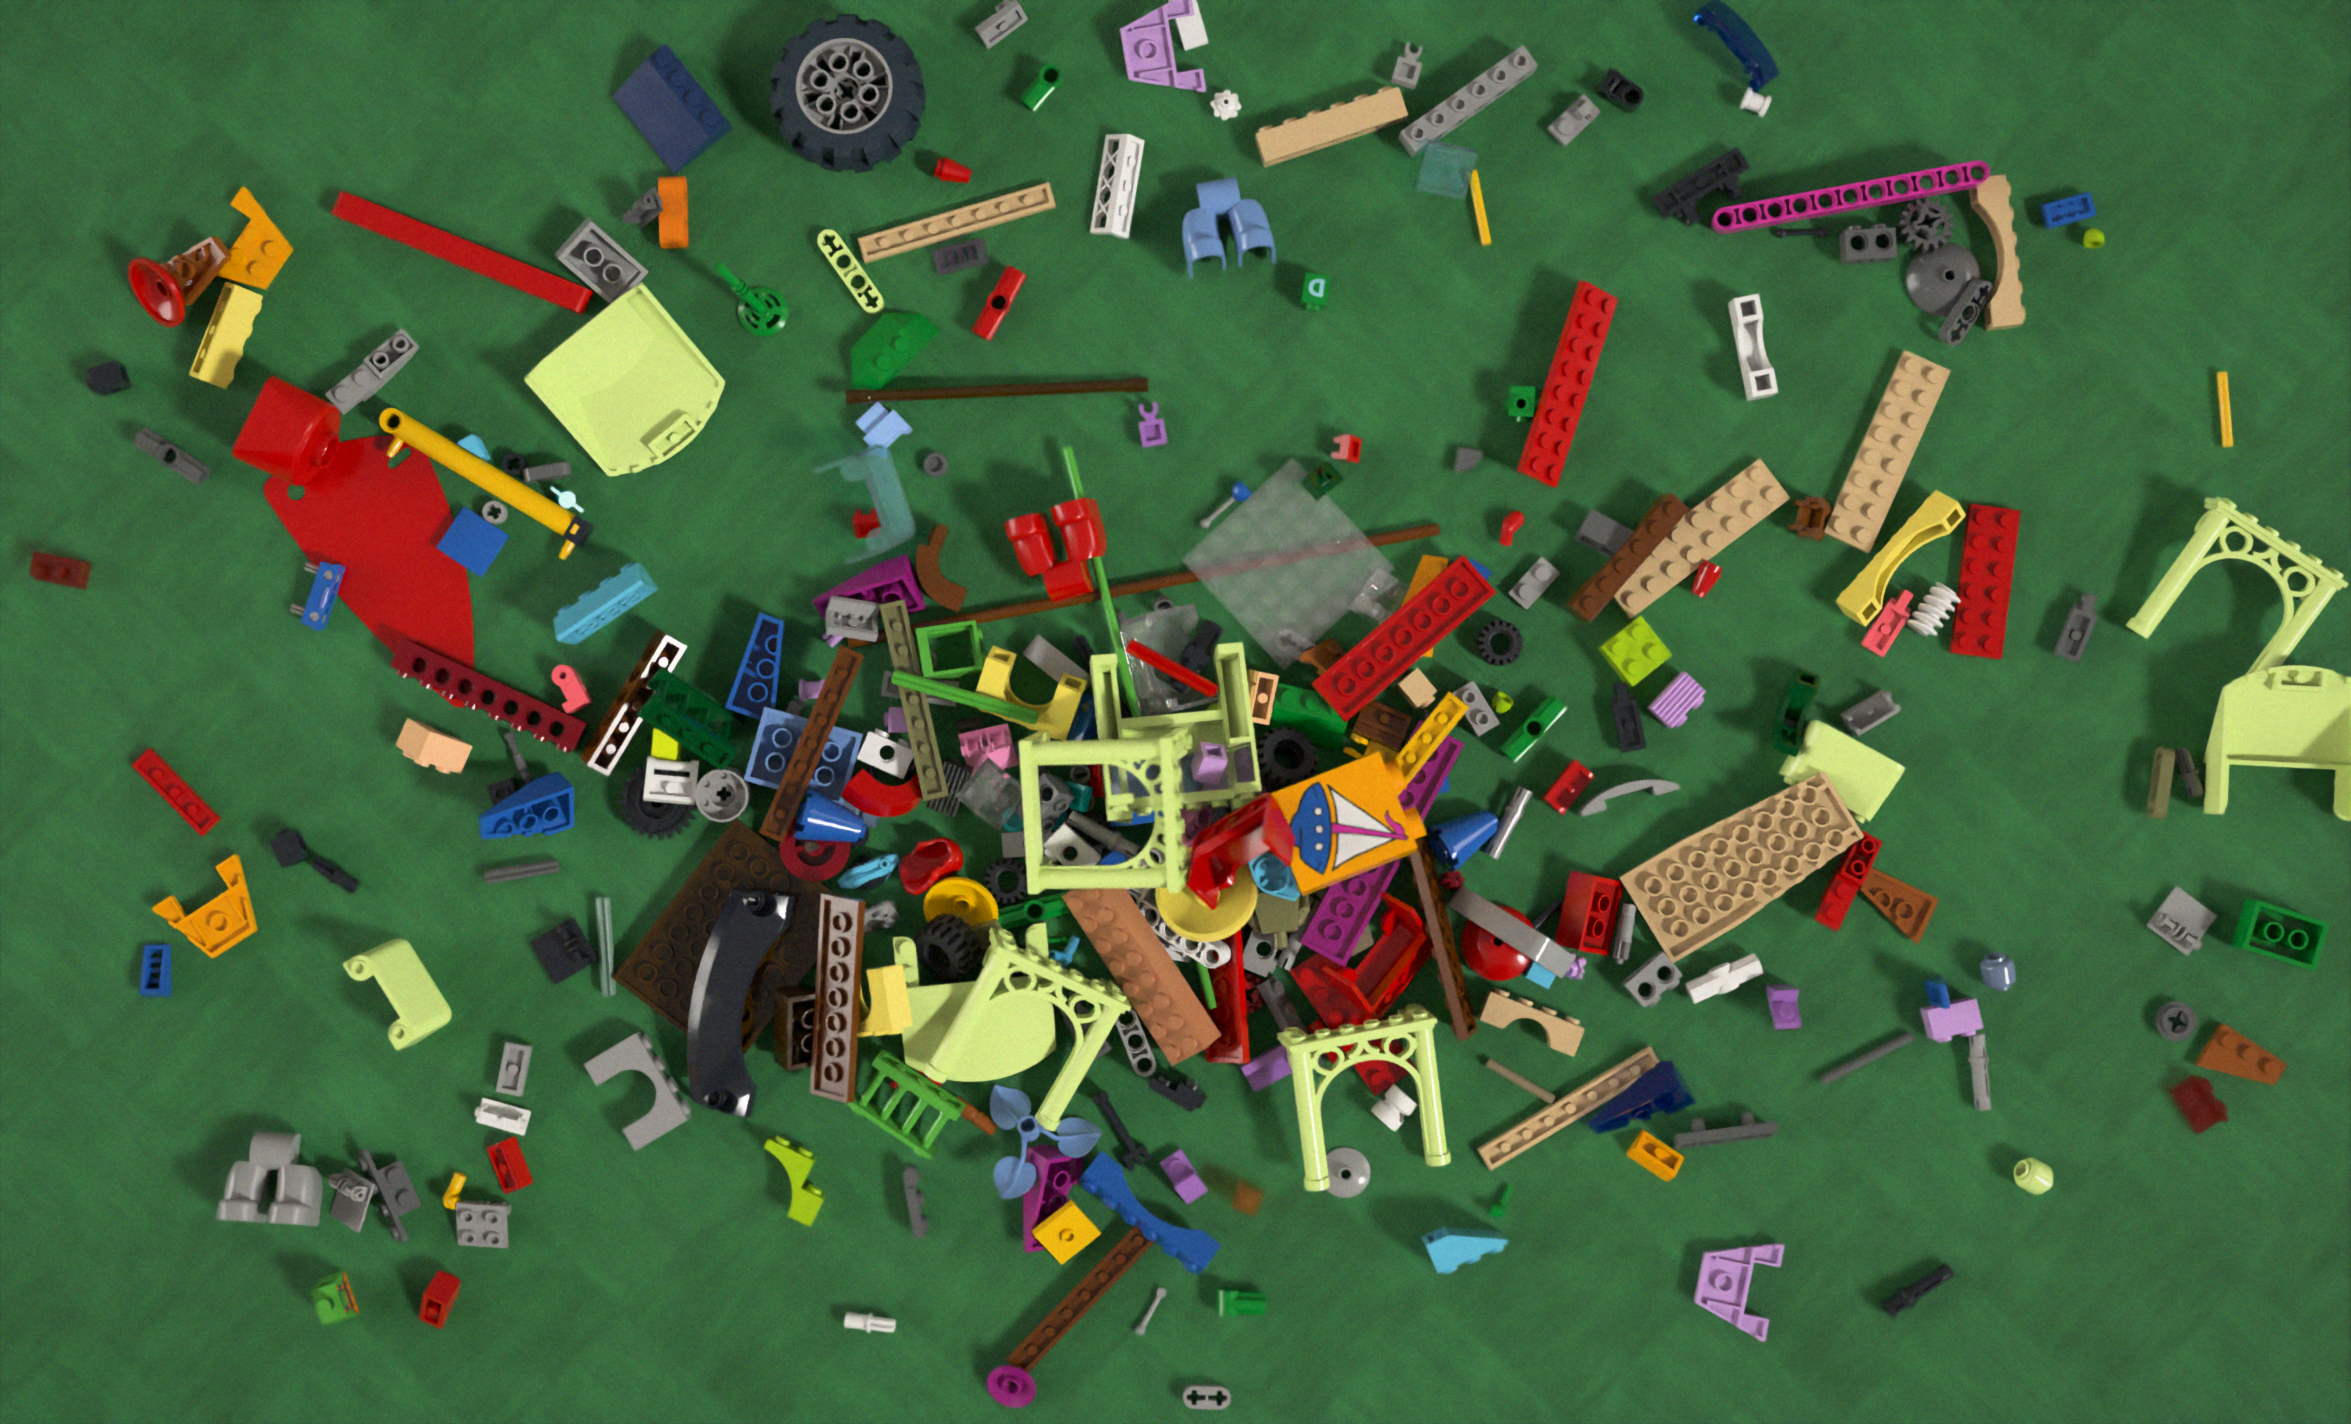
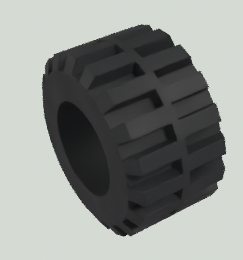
[1249,726,1319,793]
[913,913,982,983]

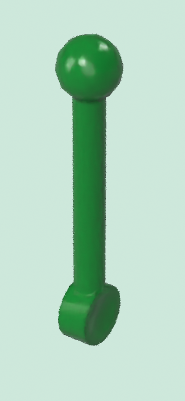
[1019,935,1071,946]

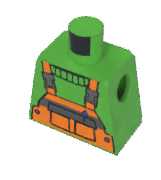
[311,1270,361,1325]

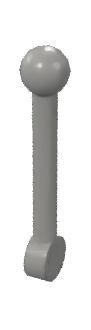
[1135,1287,1166,1335]

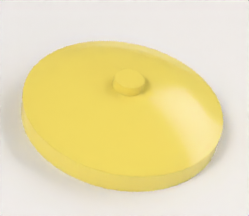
[1155,846,1258,942]

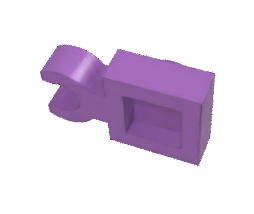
[1138,402,1167,448]

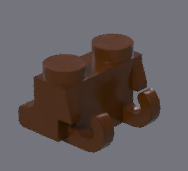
[1787,496,1831,542]

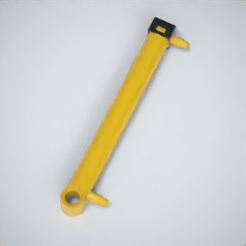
[379,408,596,560]

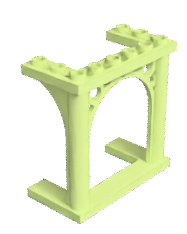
[1019,727,1192,894]

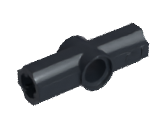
[1167,619,1224,695]

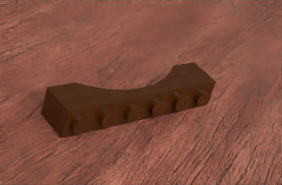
[1564,492,1690,622]

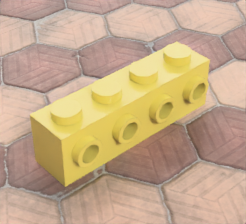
[189,282,263,389]

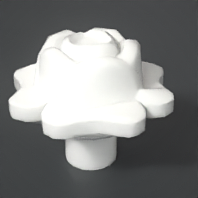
[1211,90,1241,121]

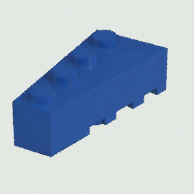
[725,613,784,720]

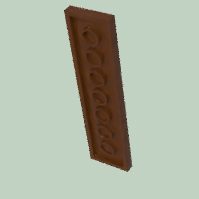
[1406,836,1479,1041]
[810,893,865,1103]

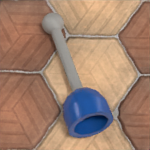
[1200,480,1253,528]

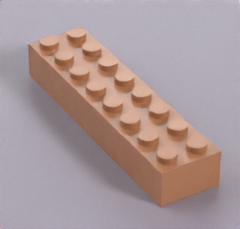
[1062,888,1221,1066]

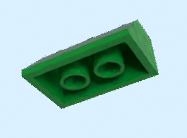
[1266,683,1348,750]

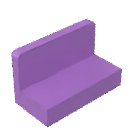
[1240,1044,1292,1092]

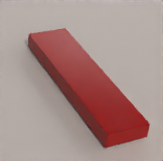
[131,748,222,836]

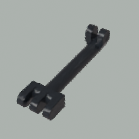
[1091,1089,1152,1172]

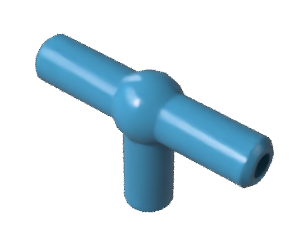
[1049,934,1081,969]

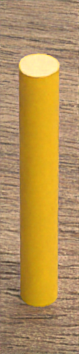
[1467,170,1492,246]
[2216,372,2233,448]

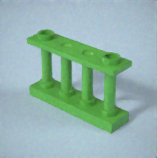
[846,1049,966,1160]

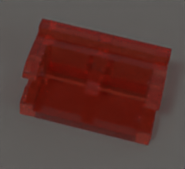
[30,551,92,590]

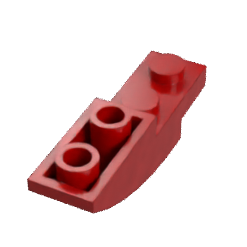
[1813,830,1883,932]

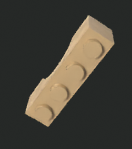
[1477,988,1585,1057]

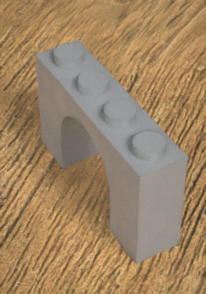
[584,1031,692,1151]

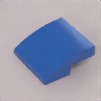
[436,506,509,577]

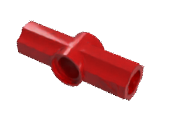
[971,266,1027,342]

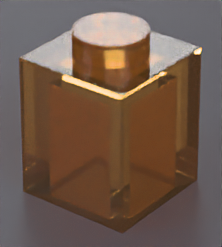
[1231,1180,1264,1217]

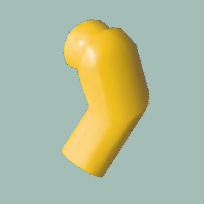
[442,1172,467,1210]

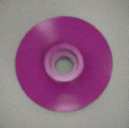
[987,1365,1036,1408]

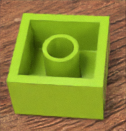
[1597,616,1672,687]

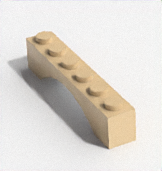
[1969,174,2026,331]

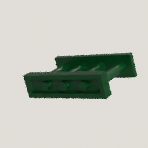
[637,667,745,771]

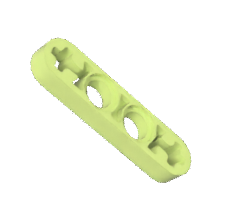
[817,229,884,314]

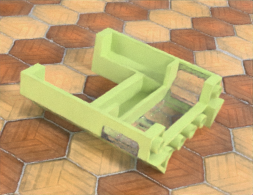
[1090,642,1261,823]

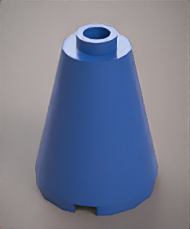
[793,789,867,842]
[1426,810,1499,872]

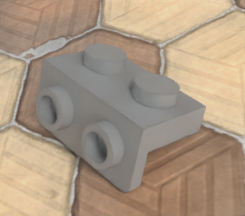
[825,596,880,642]

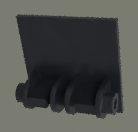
[530,917,599,985]

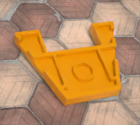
[216,186,294,290]
[152,854,258,958]

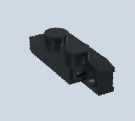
[1610,682,1647,753]

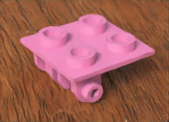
[958,723,1019,776]

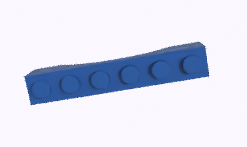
[1079,1151,1222,1275]

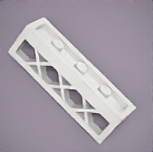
[1090,134,1144,239]

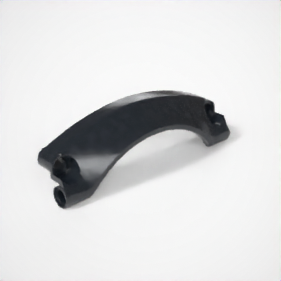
[687,885,796,1118]

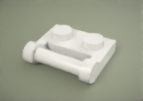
[643,756,699,805]

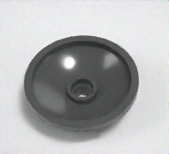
[1906,242,1982,317]

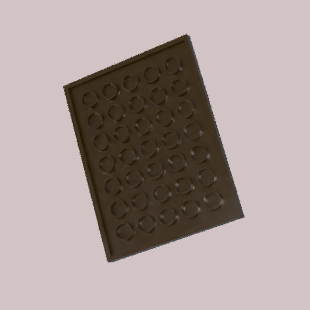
[613,818,836,1056]

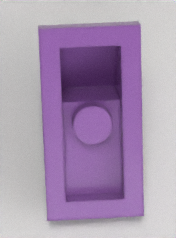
[1766,984,1801,1029]
[1160,1148,1208,1205]

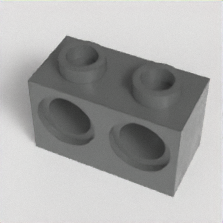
[1839,224,1897,265]
[1015,773,1075,834]

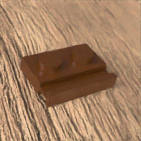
[1352,701,1412,752]

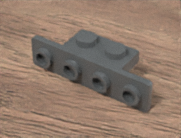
[356,1148,422,1244]

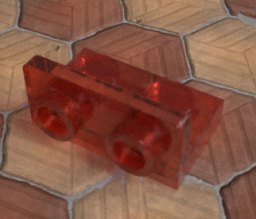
[2168,1075,2229,1135]

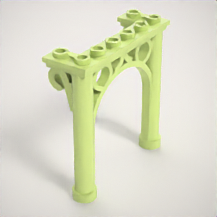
[2125,496,2349,675]
[923,927,1131,1131]
[1277,1004,1451,1191]

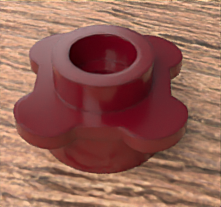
[1439,871,1466,890]

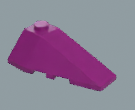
[813,554,926,620]
[1023,1145,1085,1253]

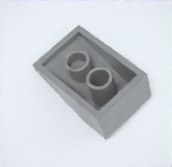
[555,217,648,304]

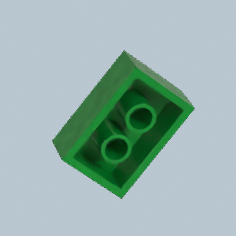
[2231,899,2330,972]

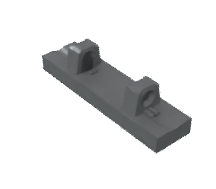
[1673,1112,1778,1150]

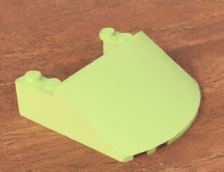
[2202,665,2351,821]
[893,923,1056,1082]

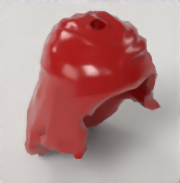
[898,837,964,895]

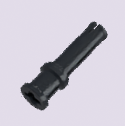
[1880,1263,1955,1320]

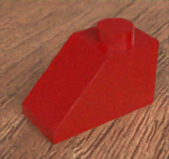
[419,1270,462,1329]

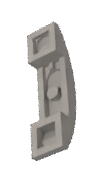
[1578,780,1680,816]

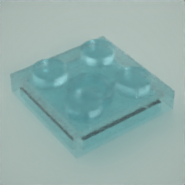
[1416,139,1478,200]

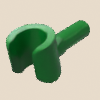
[1489,1184,1513,1218]

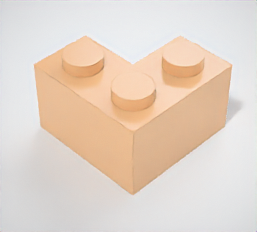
[395,718,472,774]

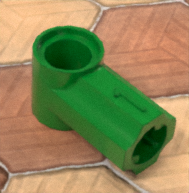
[1019,63,1063,114]
[1216,1287,1266,1317]

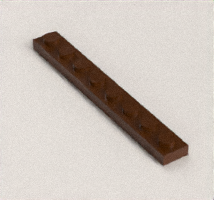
[759,645,865,843]
[1006,1225,1155,1373]

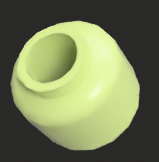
[2014,1157,2053,1195]

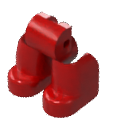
[1003,498,1107,603]

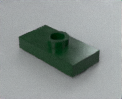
[1300,460,1344,501]

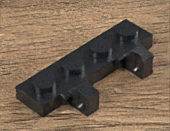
[1650,147,1750,228]

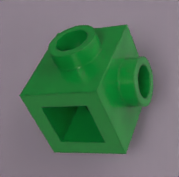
[1505,386,1541,422]

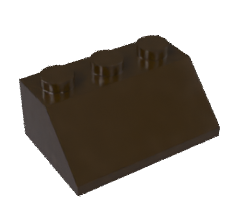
[774,986,816,1071]

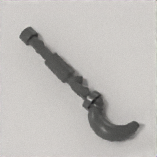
[504,732,531,785]

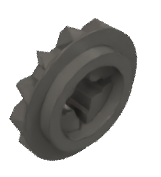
[2155,1001,2197,1042]

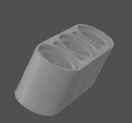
[1022,635,1092,694]
[1115,1006,1156,1077]

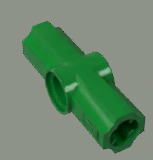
[1499,694,1567,763]
[998,890,1071,930]

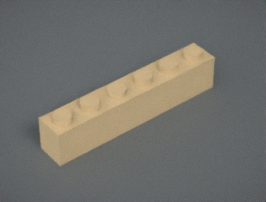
[1255,86,1408,168]

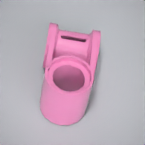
[1180,806,1213,848]

